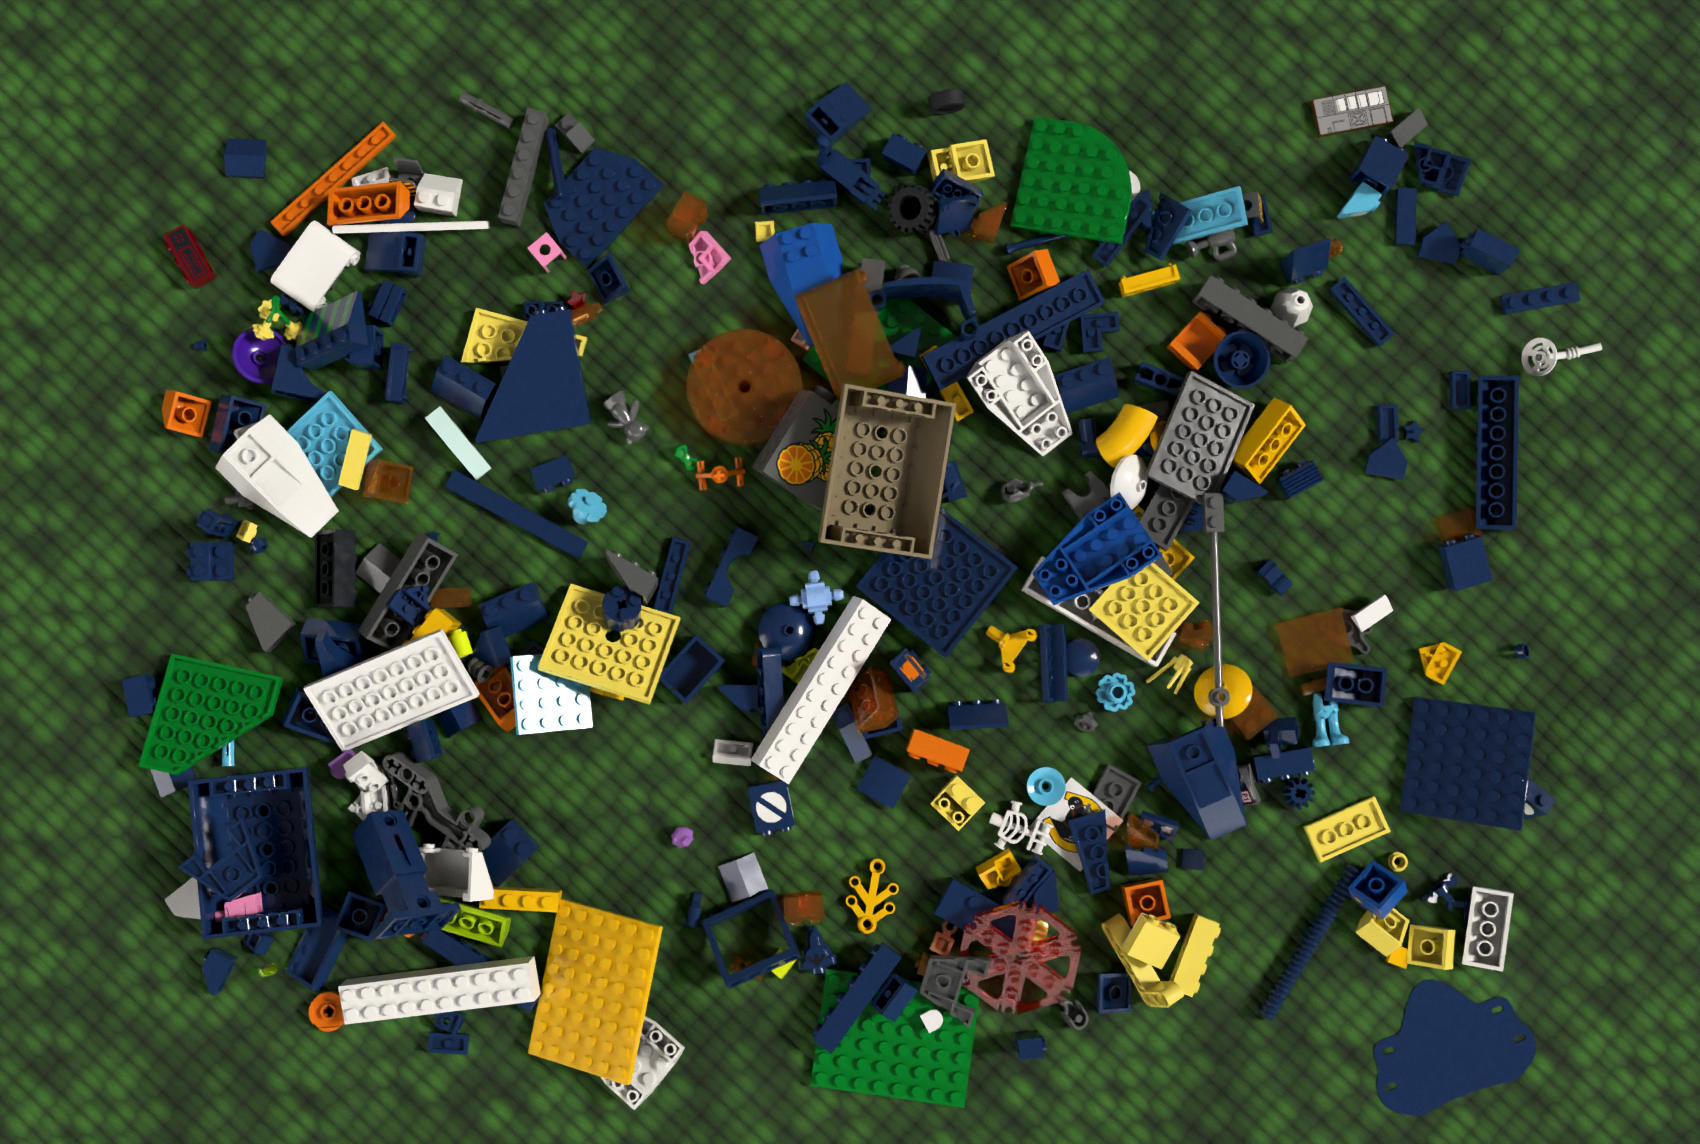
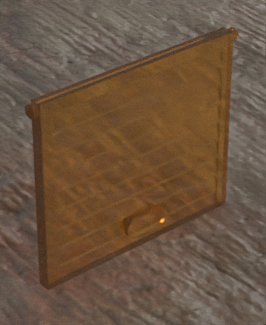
[1274,607,1354,677]

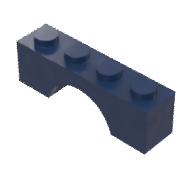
[704,527,759,607]

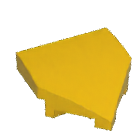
[1418,642,1462,686]

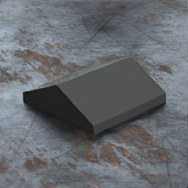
[355,543,401,593]

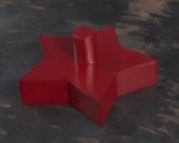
[565,290,587,312]

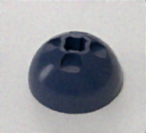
[1213,331,1270,388]

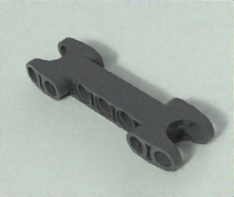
[1063,471,1172,576]

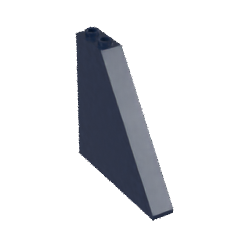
[475,306,592,443]

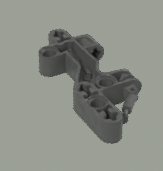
[383,751,491,852]

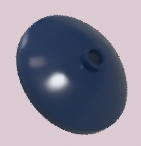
[758,602,815,660]

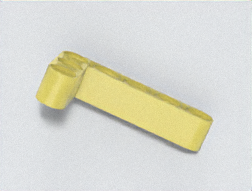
[1102,914,1184,1008]

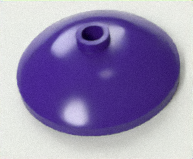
[232,328,288,384]

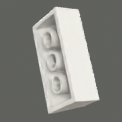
[1462,886,1514,972]

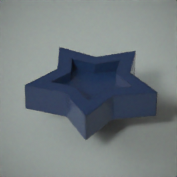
[1402,420,1424,442]

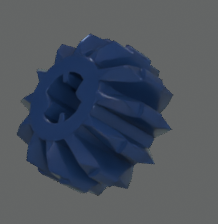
[1281,776,1316,810]

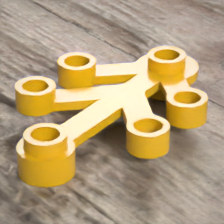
[846,858,899,934]

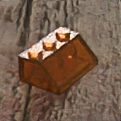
[848,666,899,733]

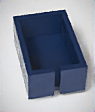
[659,634,726,704]

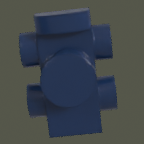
[279,294,304,317]

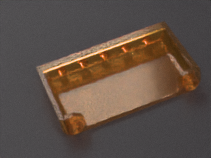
[795,268,906,401]

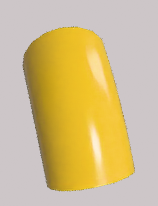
[1096,404,1158,468]

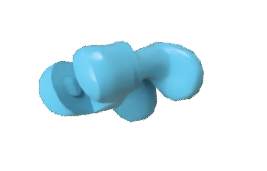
[1312,693,1349,747]

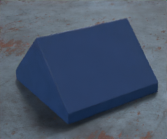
[587,252,631,304]
[436,700,483,738]

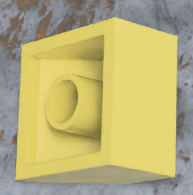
[1356,908,1409,957]
[1407,924,1456,970]

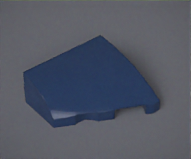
[1125,845,1168,876]

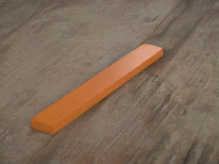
[270,121,397,237]

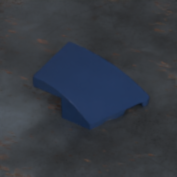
[1414,142,1471,197]

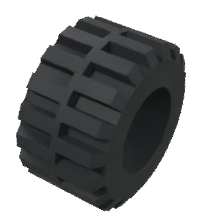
[888,183,939,234]

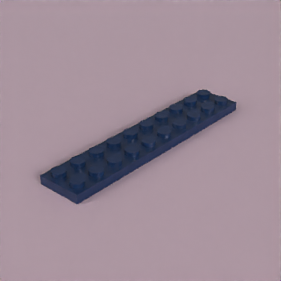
[921,269,1105,391]

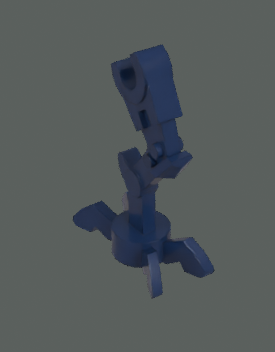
[1421,873,1471,930]

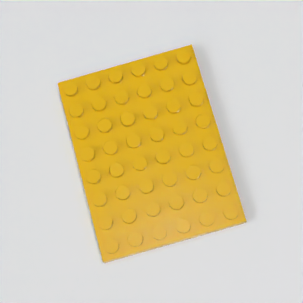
[528,899,663,1085]

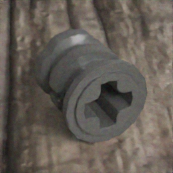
[467,658,493,683]

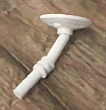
[1521,338,1602,376]

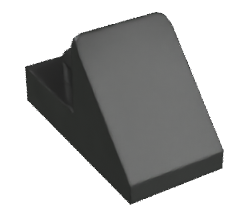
[555,112,595,154]

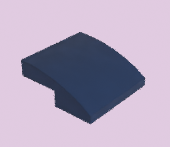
[929,261,974,303]
[857,755,911,809]

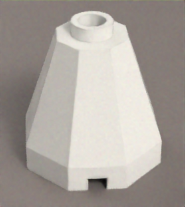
[1270,287,1313,328]

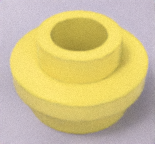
[1388,852,1408,872]

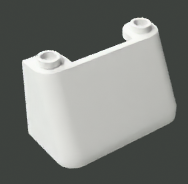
[270,221,361,312]
[419,844,494,902]

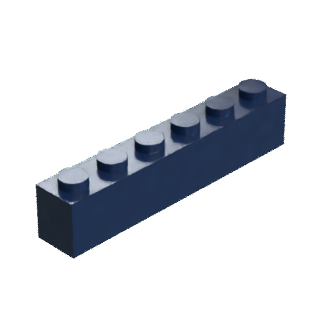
[812,941,901,1054]

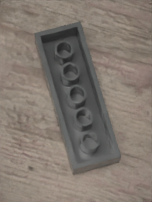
[1192,275,1308,364]
[358,532,458,650]

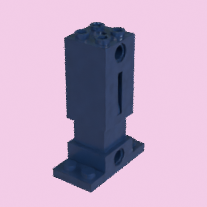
[352,810,461,940]

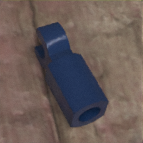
[685,891,703,927]

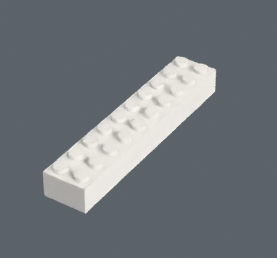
[751,596,891,784]
[338,956,541,1024]

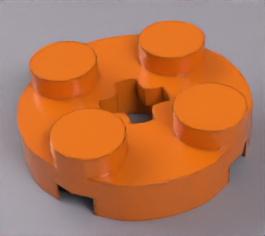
[309,991,345,1032]

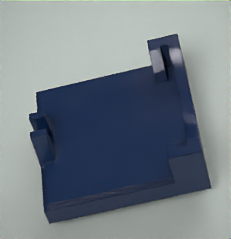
[934,195,979,237]

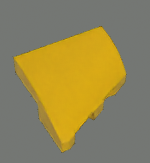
[975,848,1022,889]

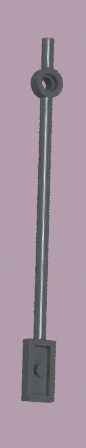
[1202,493,1230,727]

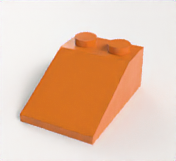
[473,665,516,733]

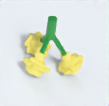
[252,295,302,341]

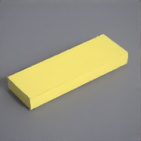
[338,429,372,490]

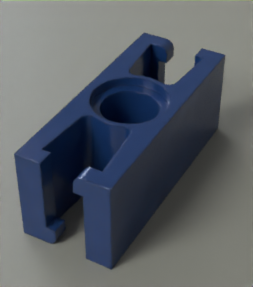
[1132,362,1185,399]

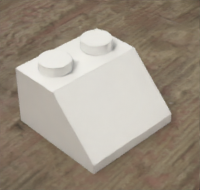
[414,173,463,217]

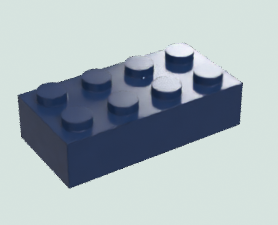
[930,168,983,201]

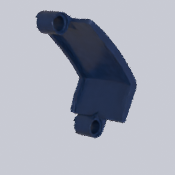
[868,277,979,340]

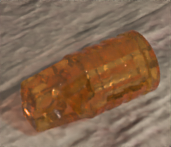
[572,303,603,328]

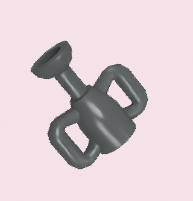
[1186,229,1237,261]

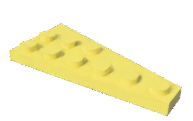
[461,308,587,364]

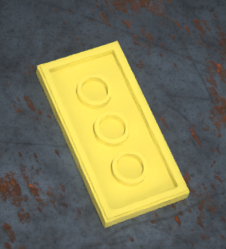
[1303,796,1391,863]

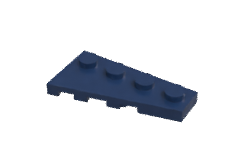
[1068,809,1110,895]

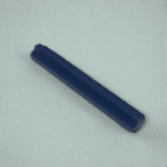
[545,128,567,199]

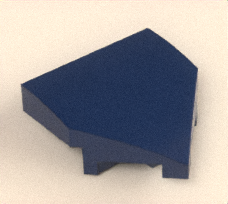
[1417,221,1460,264]
[250,229,293,274]
[1364,436,1408,480]
[385,585,431,627]
[473,625,512,668]

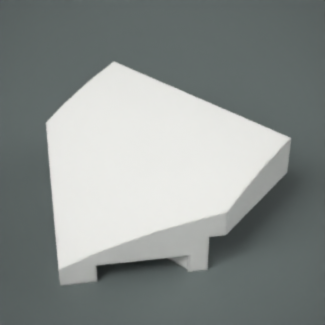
[348,785,391,821]
[165,877,201,920]

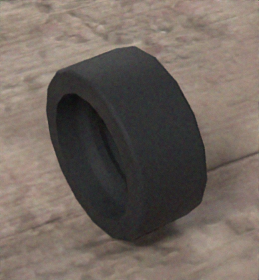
[928,89,966,115]

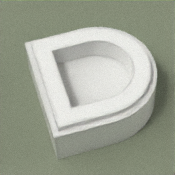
[920,1009,943,1033]

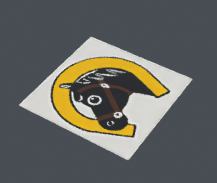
[1028,777,1124,871]

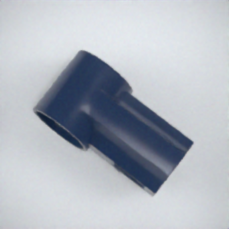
[1078,418,1101,458]

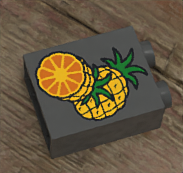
[752,385,838,511]

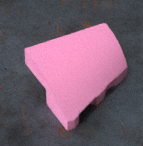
[689,231,732,284]

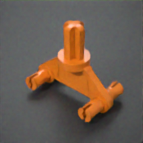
[696,457,746,490]

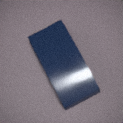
[524,301,565,321]

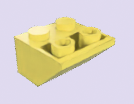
[930,775,985,831]

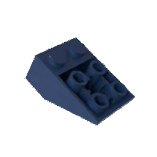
[805,82,872,147]
[365,232,427,277]

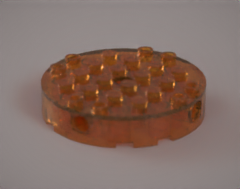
[687,329,802,446]

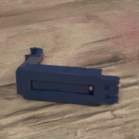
[816,134,888,211]

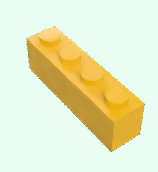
[479,886,562,912]

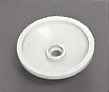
[1110,454,1148,509]

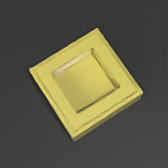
[755,221,775,242]

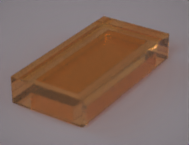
[431,588,471,609]

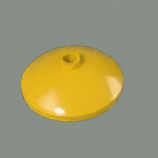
[1194,664,1253,719]

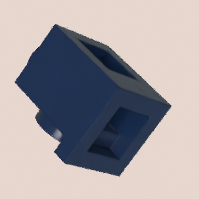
[433,1011,467,1036]

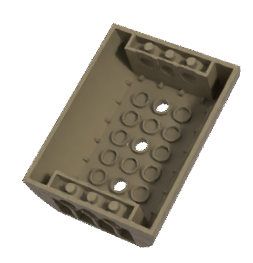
[817,384,956,559]

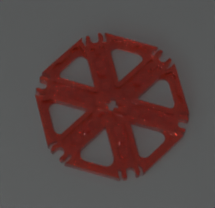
[959,900,1081,1015]

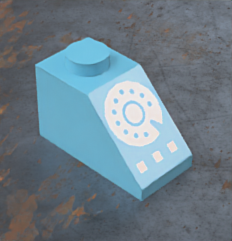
[1336,182,1382,219]

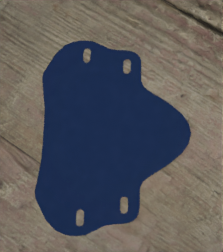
[1374,980,1536,1116]

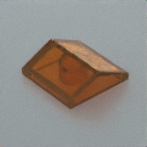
[1434,507,1483,544]

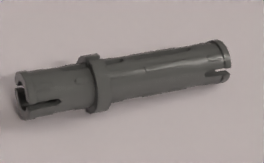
[459,92,515,129]

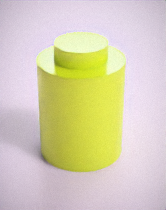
[448,629,473,658]

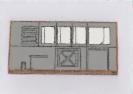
[1311,85,1394,138]

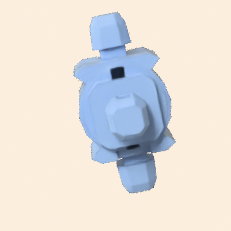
[789,570,844,625]

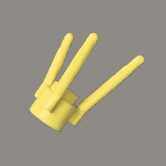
[1146,654,1193,694]

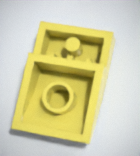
[927,139,995,184]

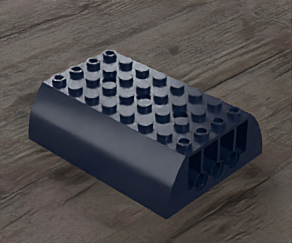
[188,767,324,940]

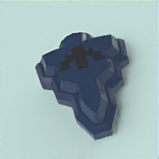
[798,925,837,974]

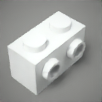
[343,751,390,794]

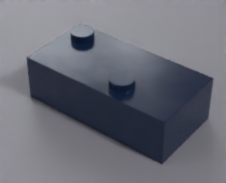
[934,877,1022,952]

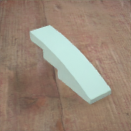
[425,406,492,480]

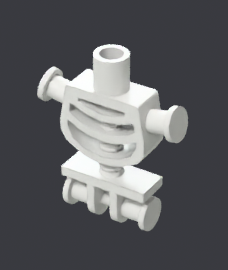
[989,800,1054,855]

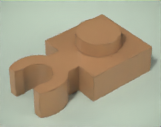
[928,921,957,956]

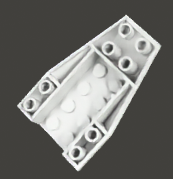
[966,330,1073,456]
[215,414,339,538]
[601,1016,685,1110]

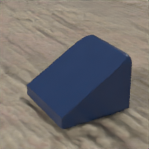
[1181,848,1204,870]
[244,933,274,955]

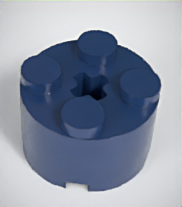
[602,586,642,632]

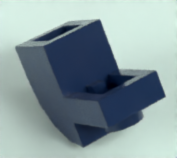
[1263,717,1299,758]

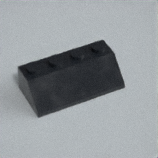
[314,529,357,608]

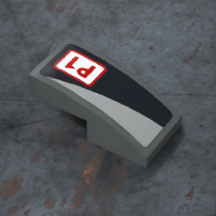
[1237,763,1261,806]

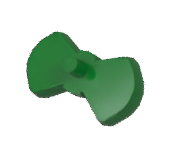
[673,444,698,471]

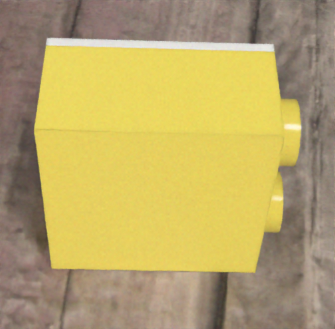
[1123,912,1180,970]

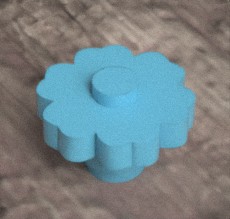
[568,489,607,524]
[1095,673,1135,712]

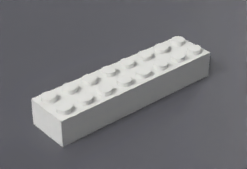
[1021,556,1176,667]

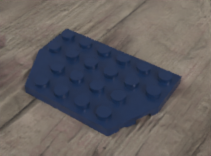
[544,148,664,269]

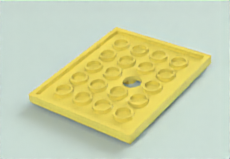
[538,584,681,705]

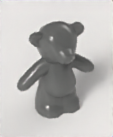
[603,391,649,444]

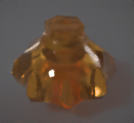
[1328,237,1343,258]

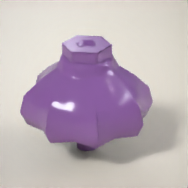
[671,825,694,849]

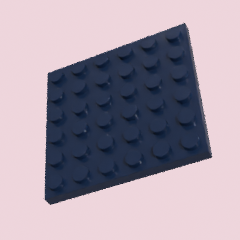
[856,507,1018,658]
[1400,697,1537,831]

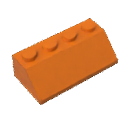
[327,181,410,226]

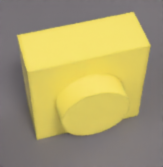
[236,519,257,543]

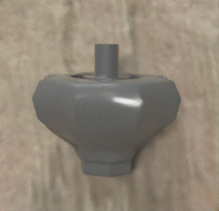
[1074,711,1097,733]

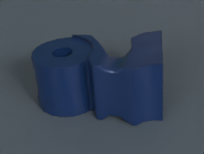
[1254,559,1292,596]

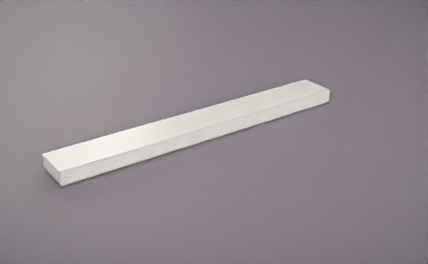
[332,221,490,234]

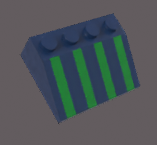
[295,290,368,370]

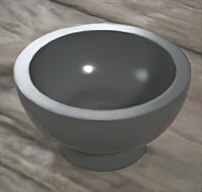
[894,264,921,281]

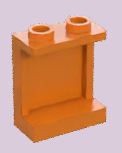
[1166,311,1227,372]

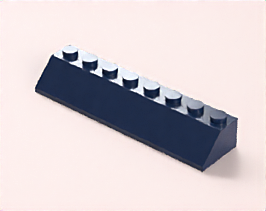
[1476,376,1519,531]

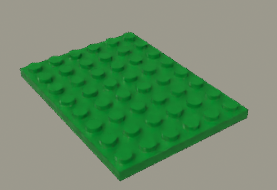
[810,968,980,1108]

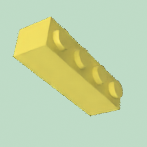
[1169,913,1221,997]

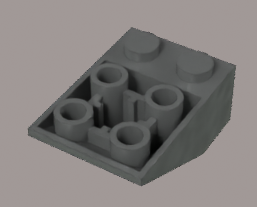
[606,550,658,606]

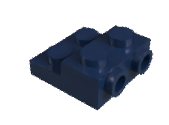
[187,542,234,581]

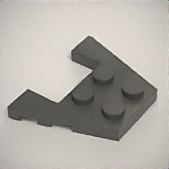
[919,955,992,1027]

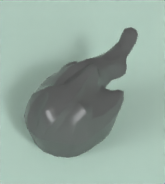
[1001,478,1044,503]
[1055,990,1089,1030]

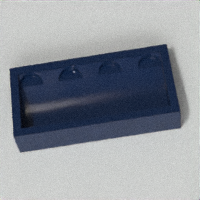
[285,902,349,991]

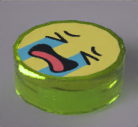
[257,964,278,977]

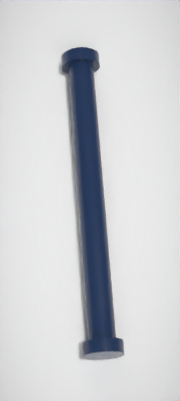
[1005,234,1069,255]

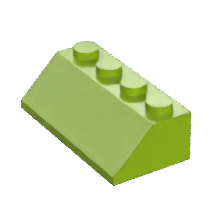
[439,897,511,948]

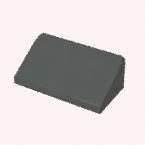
[1387,108,1428,148]

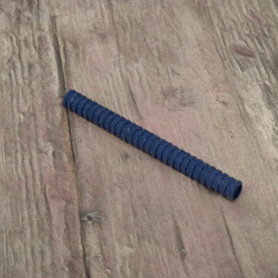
[1258,864,1362,1021]

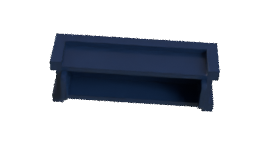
[385,343,413,404]
[196,509,240,538]
[998,853,1054,914]

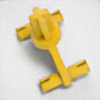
[986,626,1037,673]

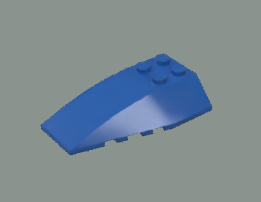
[759,223,845,346]

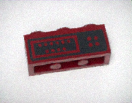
[163,224,217,289]

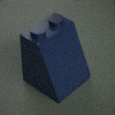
[1349,136,1409,198]

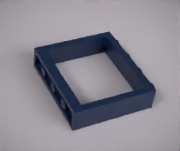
[702,889,801,989]

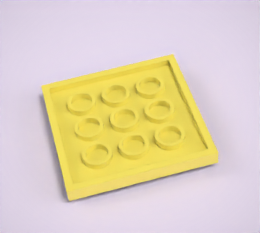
[1089,562,1200,661]

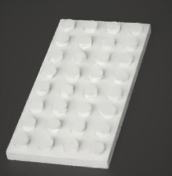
[303,628,480,752]

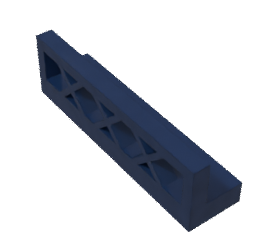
[1040,624,1068,702]

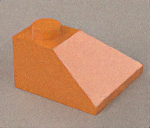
[161,390,212,438]

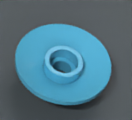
[1027,767,1065,806]

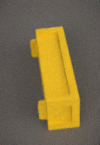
[1118,263,1180,298]

